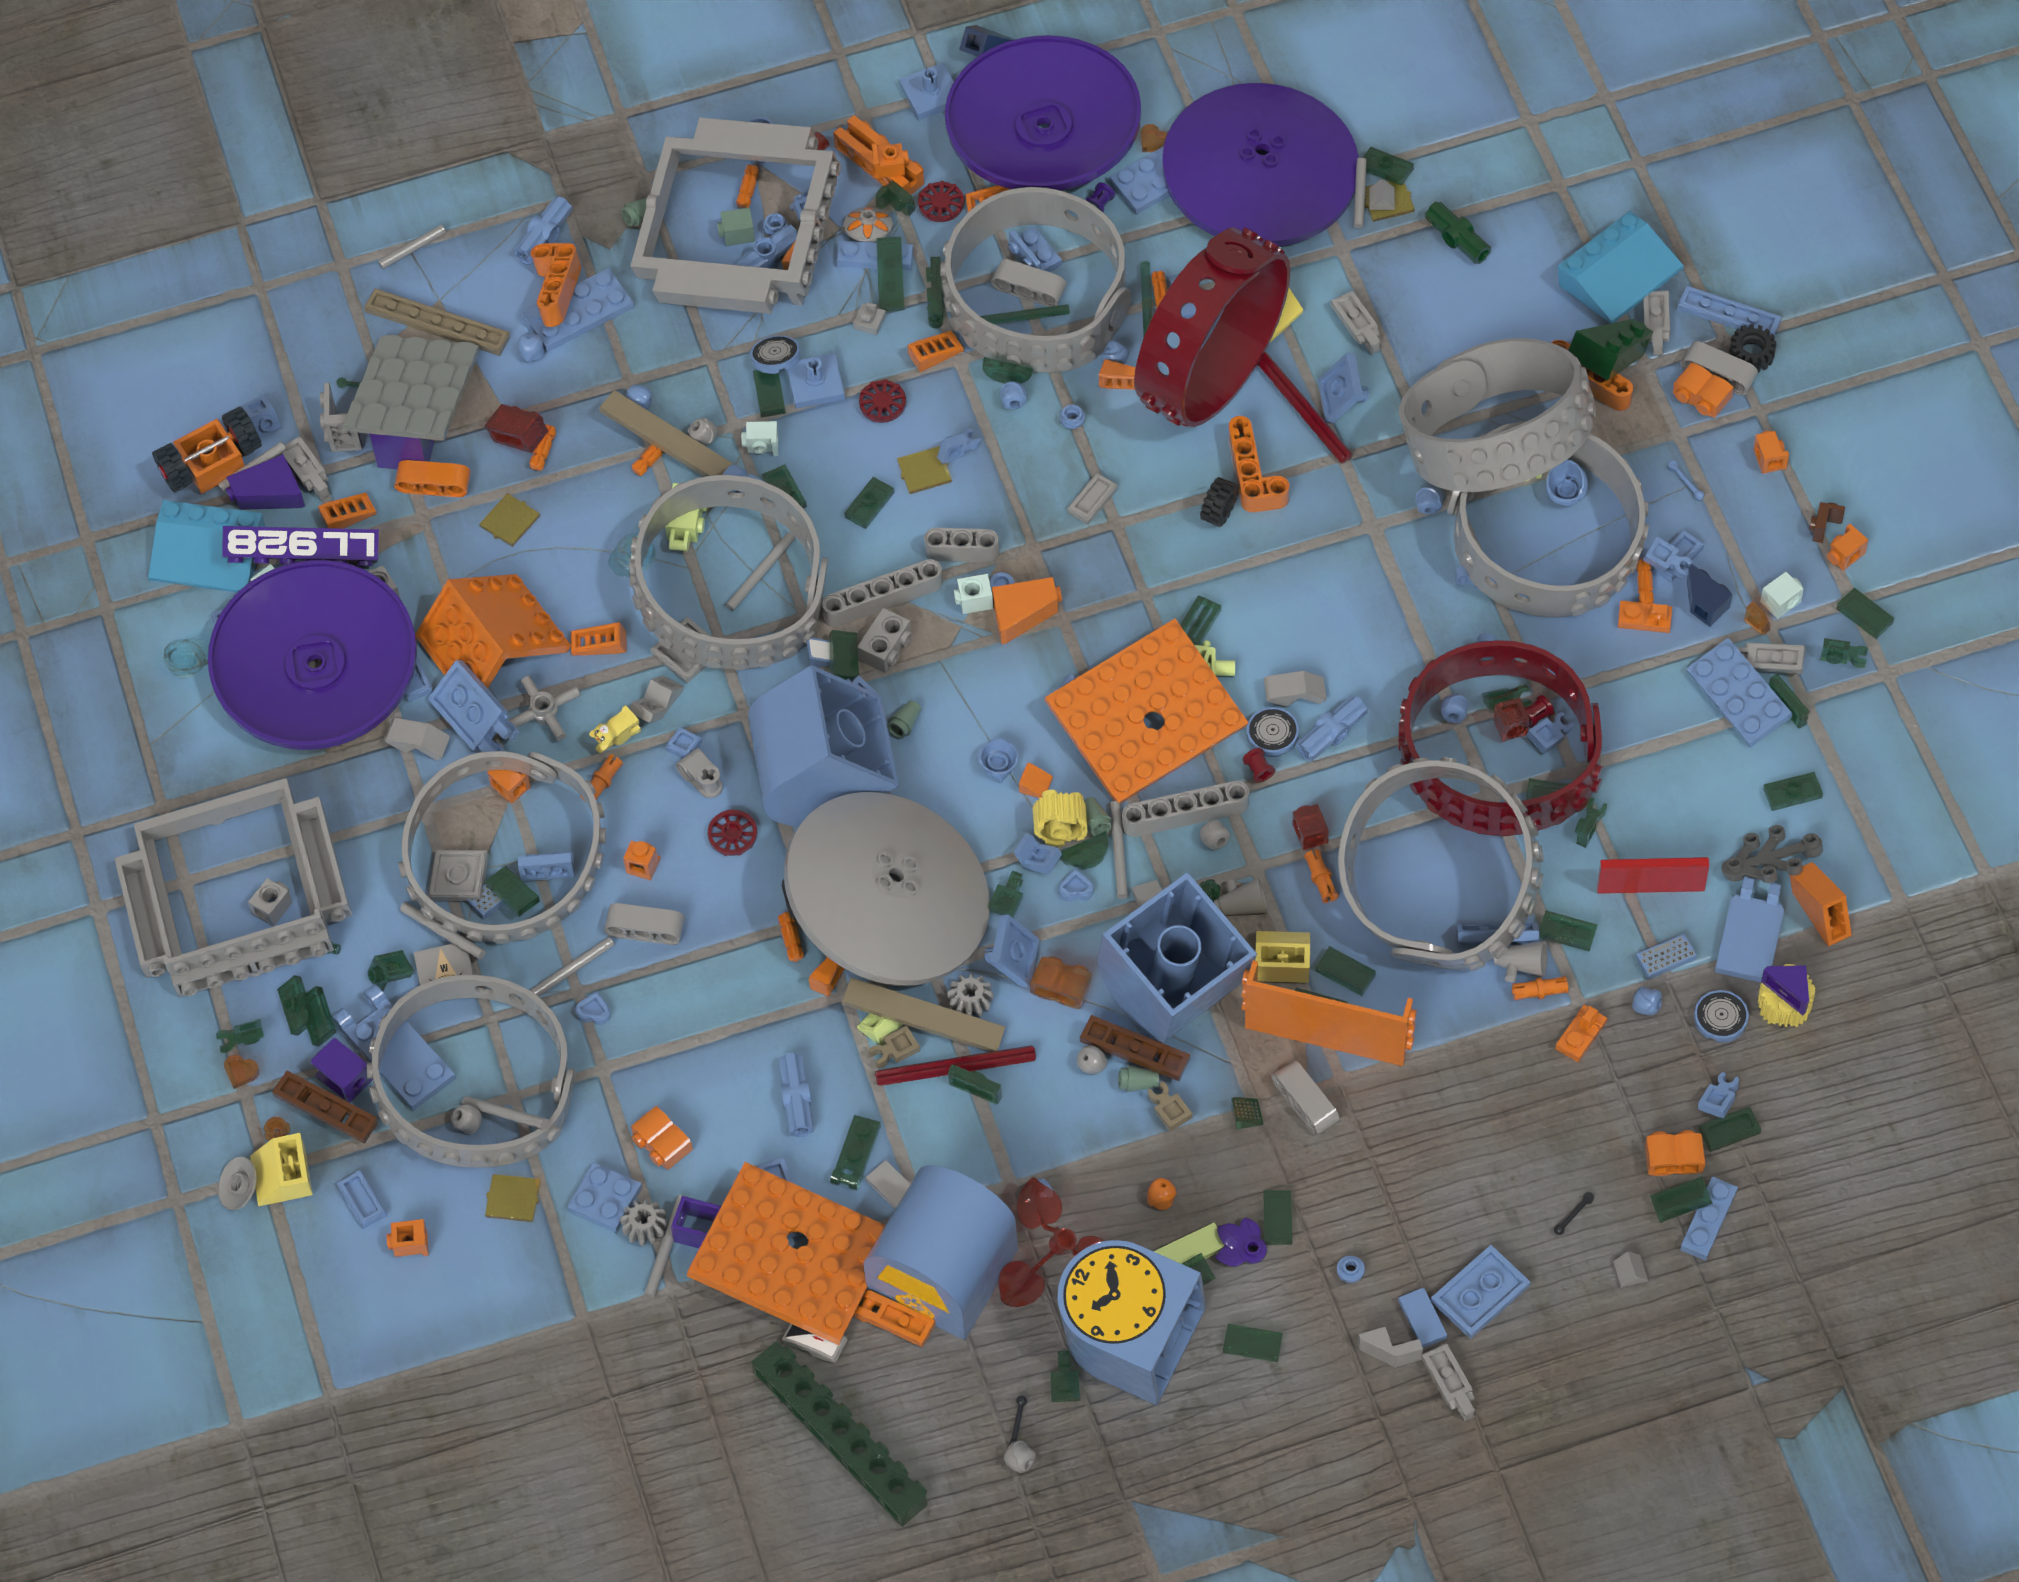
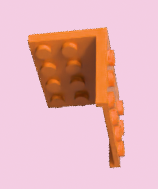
[415,574,571,688]

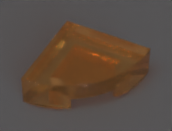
[1744,601,1770,635]

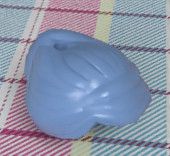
[1546,459,1588,506]

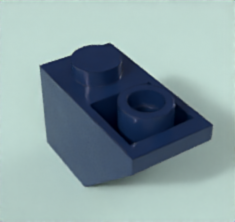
[959,25,1015,57]
[1687,564,1732,627]

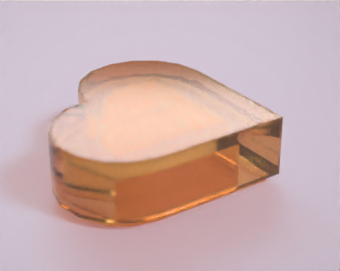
[1141,124,1167,152]
[224,1055,260,1089]

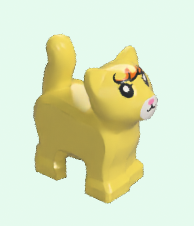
[589,705,641,753]

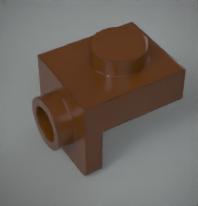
[1809,502,1845,543]

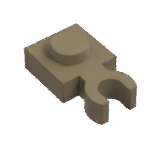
[869,1025,920,1068]
[1148,1081,1192,1132]

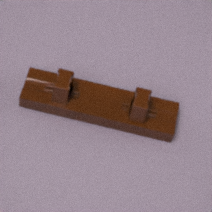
[1080,1015,1191,1082]
[272,1070,379,1144]

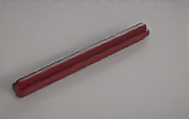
[1258,352,1352,463]
[875,1045,1036,1086]

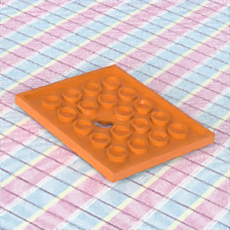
[1044,619,1249,804]
[687,1162,885,1345]

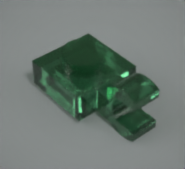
[1820,638,1868,668]
[1482,685,1532,711]
[1575,798,1607,848]
[988,871,1023,918]
[216,1019,264,1053]
[1050,1350,1080,1402]

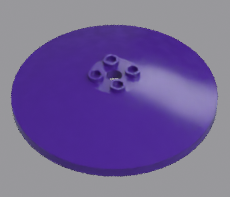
[945,35,1141,191]
[1162,83,1359,246]
[208,560,417,750]

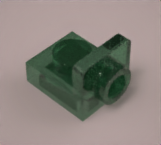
[875,180,915,217]
[368,950,414,991]

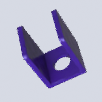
[311,1038,373,1103]
[671,1196,721,1248]

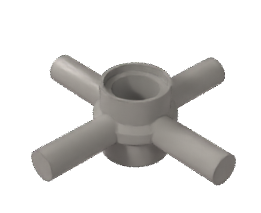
[508,676,581,741]

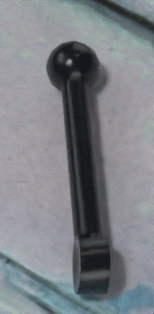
[1554,1192,1594,1235]
[1010,1396,1027,1444]

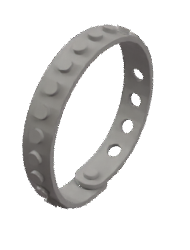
[398,751,606,944]
[367,975,575,1168]

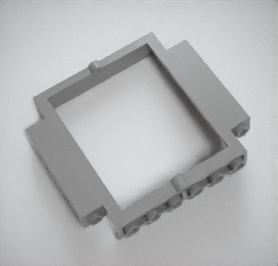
[630,118,841,314]
[114,778,353,997]

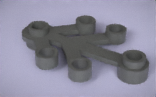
[1721,825,1823,883]

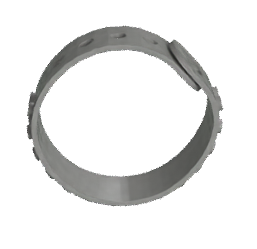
[940,187,1131,373]
[1399,338,1596,492]
[1447,421,1649,617]
[629,475,828,670]
[1338,757,1544,971]

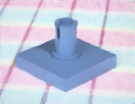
[899,63,954,120]
[787,353,845,409]
[1318,353,1369,423]
[984,914,1040,988]

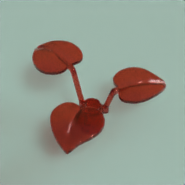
[998,1177,1104,1307]

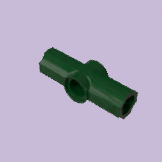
[1425,202,1491,264]

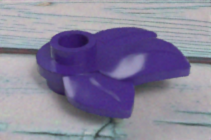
[1215,1217,1267,1267]

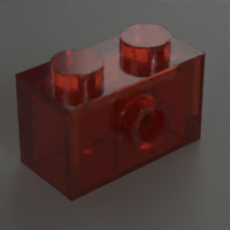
[485,404,548,453]

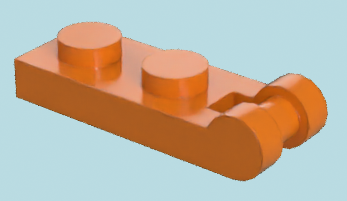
[854,1290,936,1347]

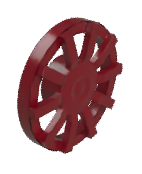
[918,180,964,222]
[859,379,906,423]
[708,810,758,856]

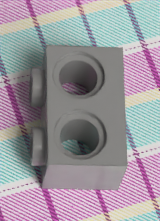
[857,608,913,673]

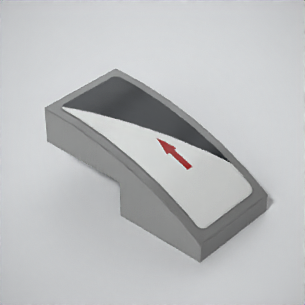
[782,1323,848,1363]

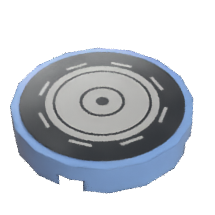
[750,335,801,374]
[1246,707,1299,757]
[1694,990,1749,1043]

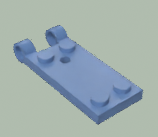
[331,984,456,1111]

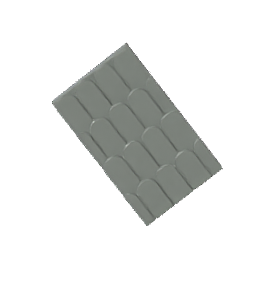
[343,335,480,469]

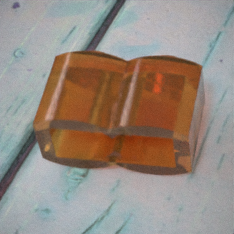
[1030,956,1092,1009]

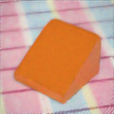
[1019,762,1053,798]

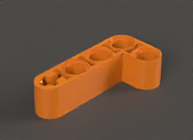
[531,243,582,327]
[1551,340,1633,411]
[1229,416,1289,512]

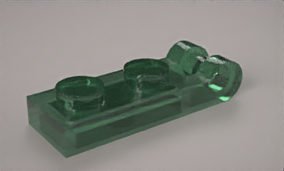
[926,256,943,329]
[830,1115,881,1191]

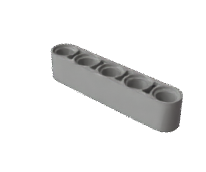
[822,559,943,627]
[1122,781,1249,837]

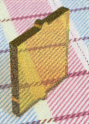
[1365,177,1415,222]
[897,446,952,494]
[479,493,540,547]
[485,1174,541,1222]

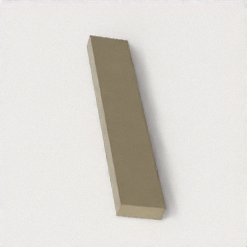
[364,288,511,356]
[599,390,733,477]
[842,977,1005,1052]

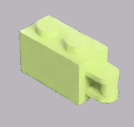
[665,483,708,552]

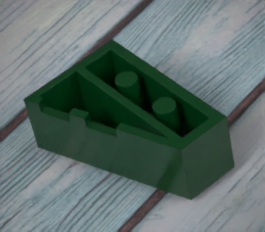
[1568,319,1654,380]

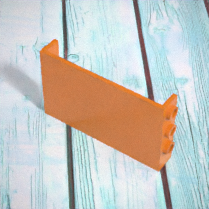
[1241,961,1417,1066]

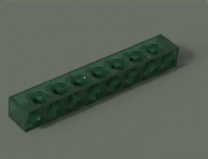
[751,1341,927,1527]

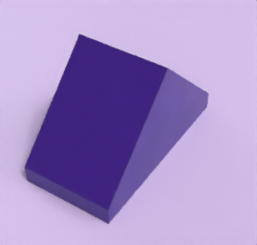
[1761,965,1809,1016]

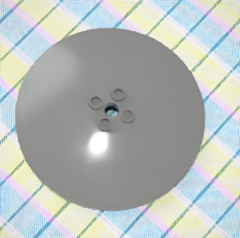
[784,792,990,985]

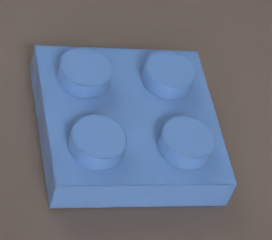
[567,1162,642,1233]

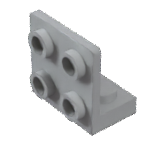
[320,383,362,452]

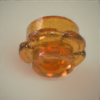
[263,1117,290,1141]

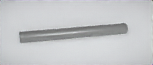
[726,532,795,611]
[1110,801,1128,899]
[400,902,486,960]
[522,937,614,1000]
[462,1096,549,1129]
[644,1195,682,1298]

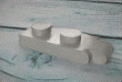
[1737,643,1806,674]

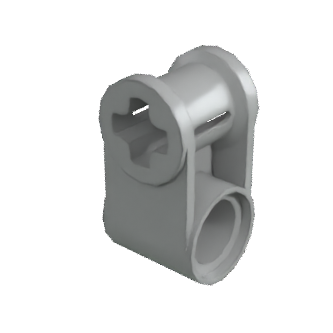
[675,748,723,798]

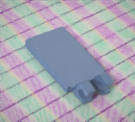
[428,660,520,752]
[1715,877,1784,982]

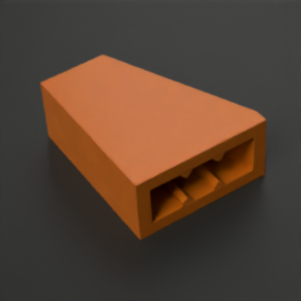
[992,577,1062,644]
[1789,862,1852,947]

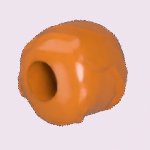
[1147,1178,1177,1210]

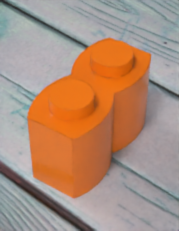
[1673,363,1733,418]
[631,1106,693,1170]
[1645,1130,1705,1176]

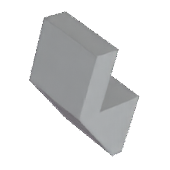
[1264,671,1327,707]
[630,675,684,723]
[384,718,450,760]
[1358,1327,1423,1367]

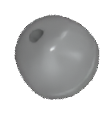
[688,418,717,446]
[1199,820,1230,850]
[1076,1045,1108,1075]
[450,1105,482,1134]
[1004,1441,1036,1473]

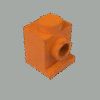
[872,143,909,178]
[1753,431,1789,474]
[1827,524,1869,571]
[487,770,531,804]
[623,840,661,881]
[387,1219,429,1257]

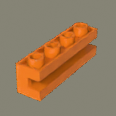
[833,115,924,202]

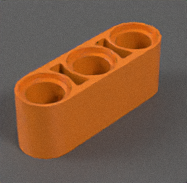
[394,460,471,497]

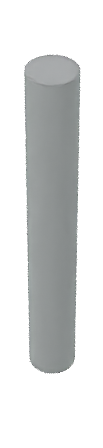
[1353,158,1367,229]
[378,225,446,269]
[218,441,287,491]

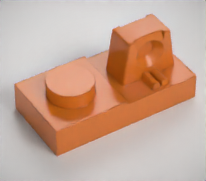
[1618,600,1672,633]
[1555,1005,1607,1063]

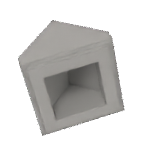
[1369,179,1395,210]
[1613,1251,1648,1288]

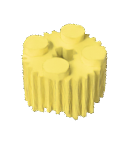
[1033,790,1087,848]
[1758,964,1815,1027]

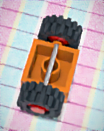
[152,406,262,494]

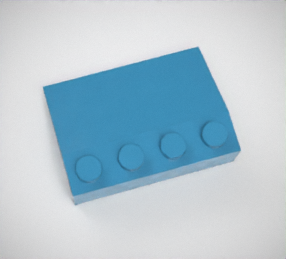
[1558,211,1684,323]
[148,500,266,593]

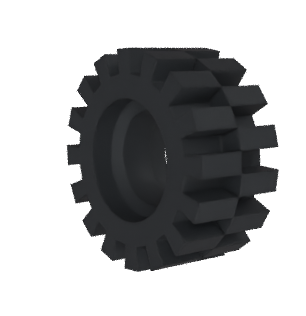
[1729,324,1776,373]
[1200,477,1239,527]

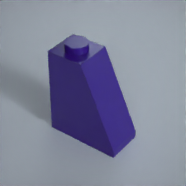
[225,454,305,510]

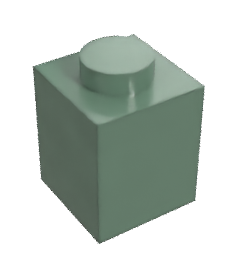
[717,207,755,246]

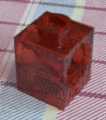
[1493,697,1529,742]
[1292,804,1329,851]

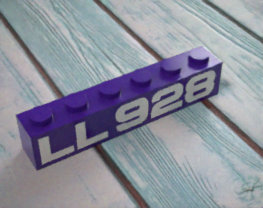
[222,526,379,566]

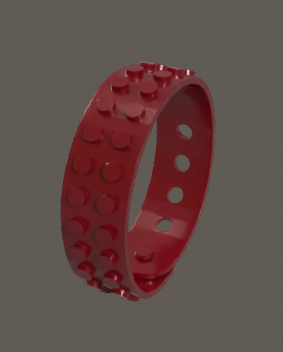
[1134,227,1291,427]
[1398,640,1604,836]

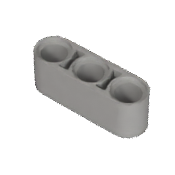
[991,259,1067,308]
[1681,341,1758,395]
[924,528,999,562]
[604,903,685,945]
[1271,1060,1340,1136]

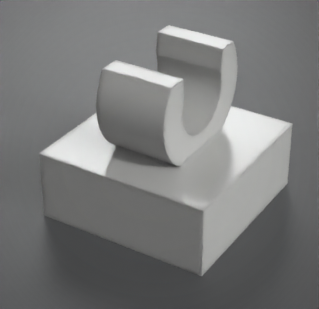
[853,302,886,335]

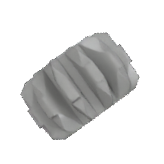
[947,972,994,1018]
[620,1198,668,1247]

